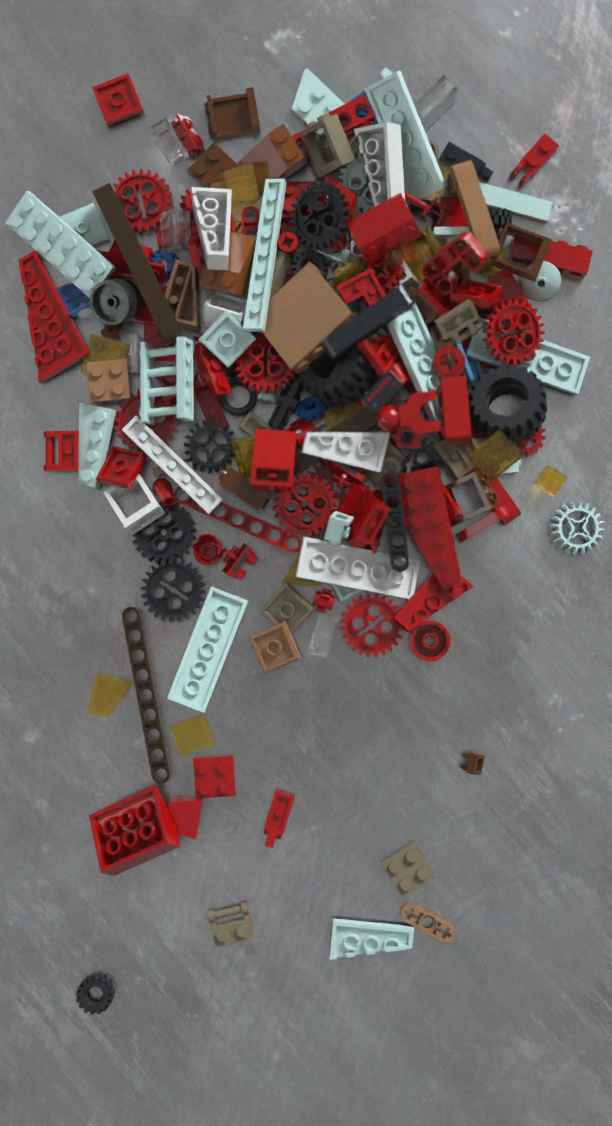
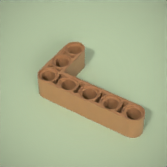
[446,160,500,260]

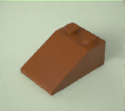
[238,123,308,196]
[199,232,257,297]

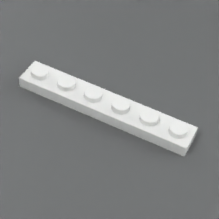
[122,416,223,514]

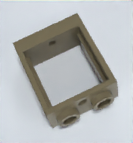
[299,113,356,178]

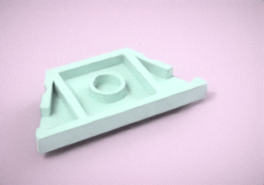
[292,68,358,137]

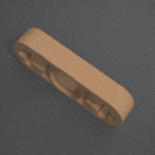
[400,902,455,943]

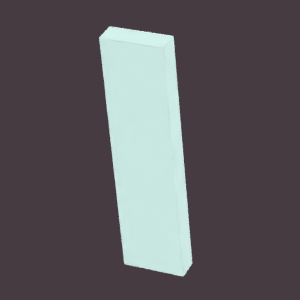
[479,182,553,223]

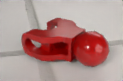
[376,390,442,434]

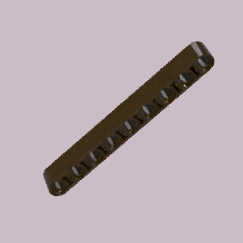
[92,183,185,346]
[122,607,172,784]

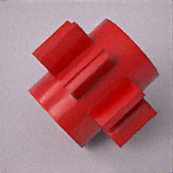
[312,588,336,613]

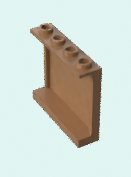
[263,262,355,374]

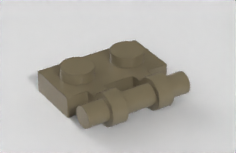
[434,299,483,346]

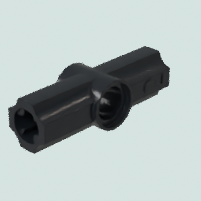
[267,372,304,431]

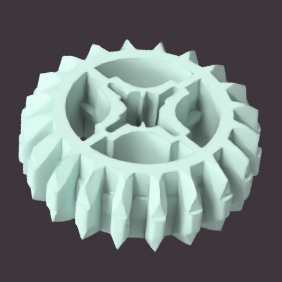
[549,501,604,555]

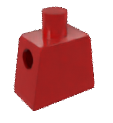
[167,798,203,839]

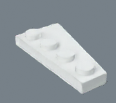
[301,432,390,472]

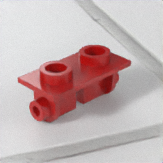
[171,114,205,158]

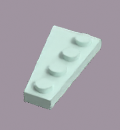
[79,402,116,488]

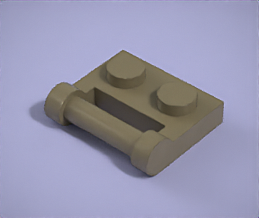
[207,902,255,947]

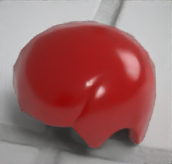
[193,533,223,566]

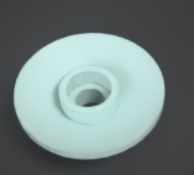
[521,261,561,300]

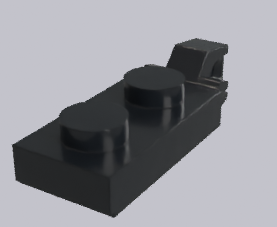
[438,142,493,182]

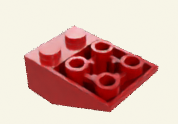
[251,429,297,492]

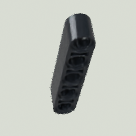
[320,285,416,361]
[381,471,409,572]

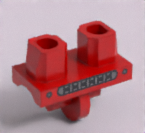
[327,460,366,488]
[222,543,258,580]

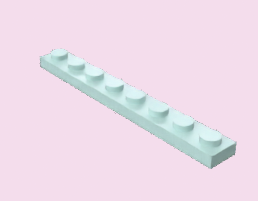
[243,179,287,332]

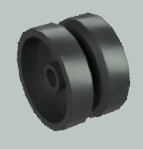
[90,278,142,325]

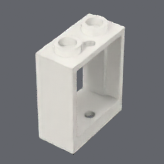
[103,474,165,535]

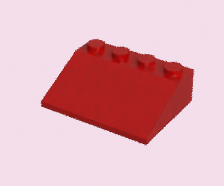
[89,785,181,876]

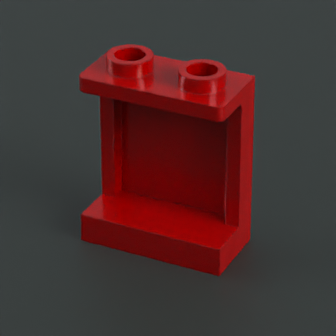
[337,483,390,545]

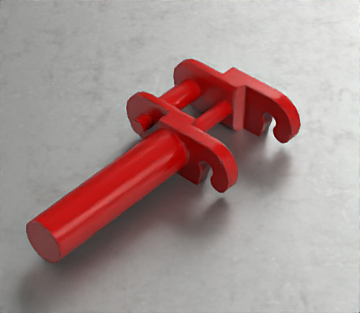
[404,191,448,227]

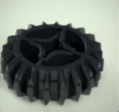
[184,419,238,473]

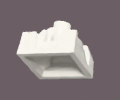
[203,291,247,328]

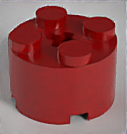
[408,621,451,661]

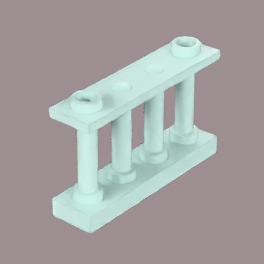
[139,336,194,425]

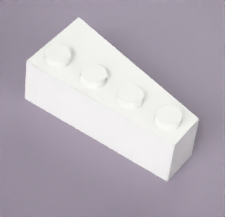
[354,122,405,207]
[191,187,232,270]

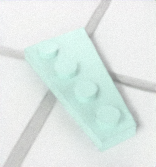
[329,918,414,960]

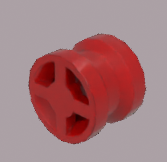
[278,232,298,256]

